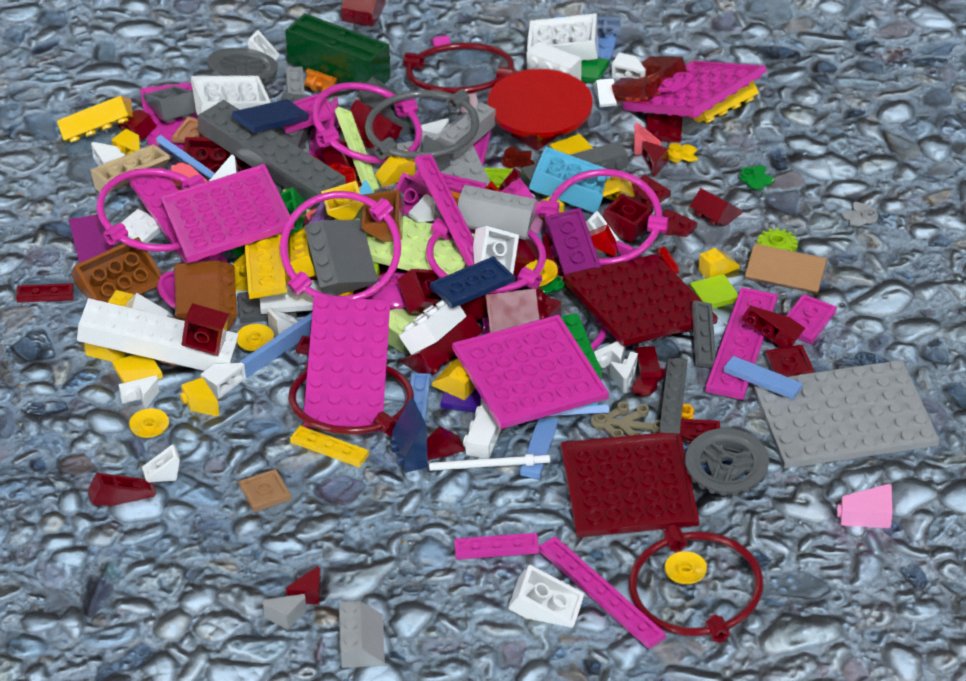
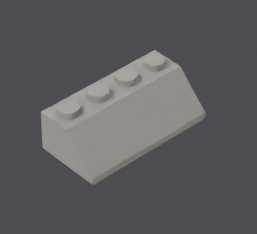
[432,103,496,161]
[458,185,536,240]

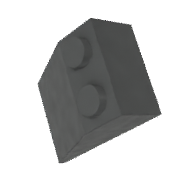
[143,86,196,122]

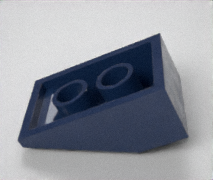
[389,398,428,473]

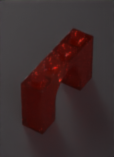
[611,56,687,102]

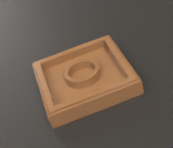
[238,469,291,512]

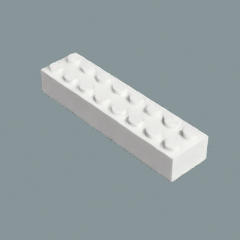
[77,298,239,371]

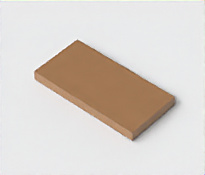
[745,243,827,294]

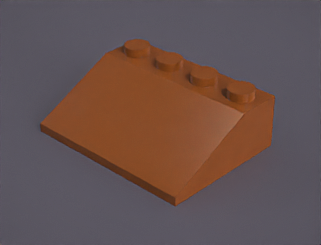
[71,237,162,303]
[174,260,237,331]

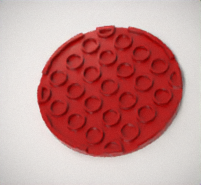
[488,69,593,138]

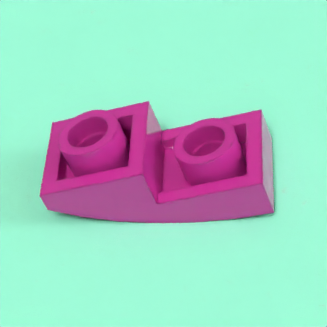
[658,72,693,92]

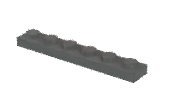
[660,358,688,434]

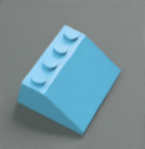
[529,146,611,213]

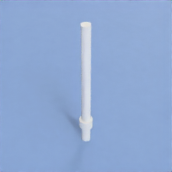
[429,454,550,471]

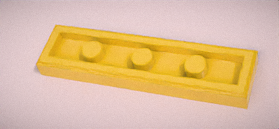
[290,425,369,468]

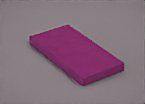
[545,207,601,274]
[69,214,114,263]

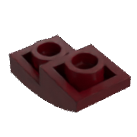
[632,368,665,396]

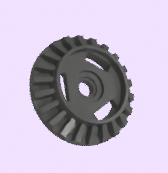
[207,48,278,85]
[685,428,769,496]

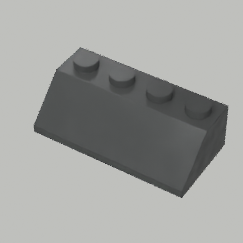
[359,77,415,137]

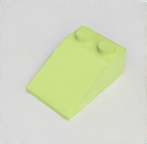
[388,308,420,354]

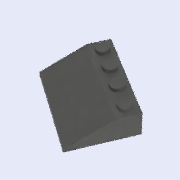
[304,220,378,296]

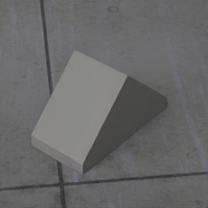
[262,594,306,630]

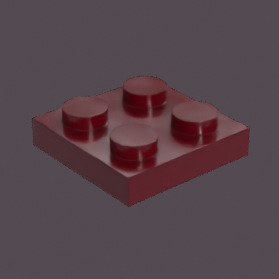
[647,114,682,143]
[631,175,671,208]
[765,344,814,377]

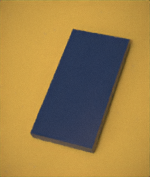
[232,99,310,133]
[430,256,515,309]

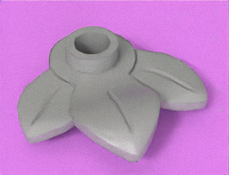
[842,202,878,226]

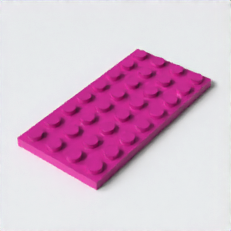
[303,297,390,432]

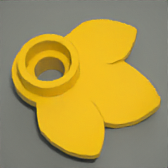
[668,143,698,162]

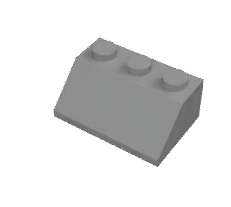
[339,601,385,668]

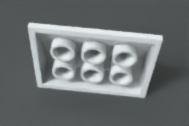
[527,14,598,61]
[191,76,271,115]

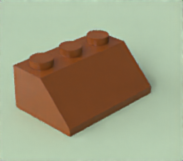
[361,190,404,242]

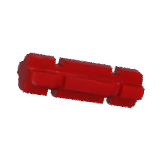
[657,246,679,274]

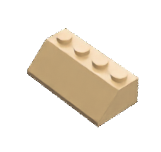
[90,144,170,194]

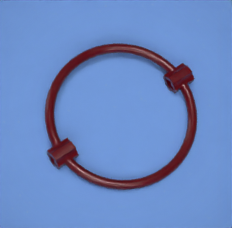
[403,42,518,94]
[288,362,414,437]
[628,525,764,643]

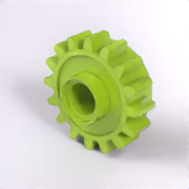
[757,228,798,252]

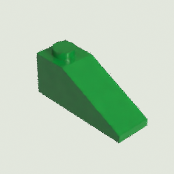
[280,187,306,235]

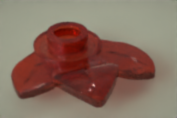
[502,146,535,168]

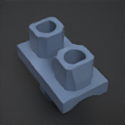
[597,16,621,34]

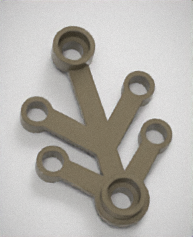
[591,402,661,437]

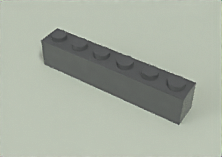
[521,141,628,194]

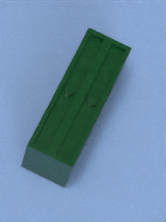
[285,13,391,91]

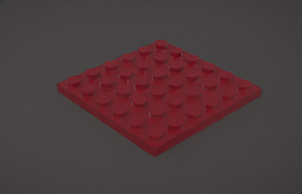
[562,254,718,346]
[561,433,700,537]

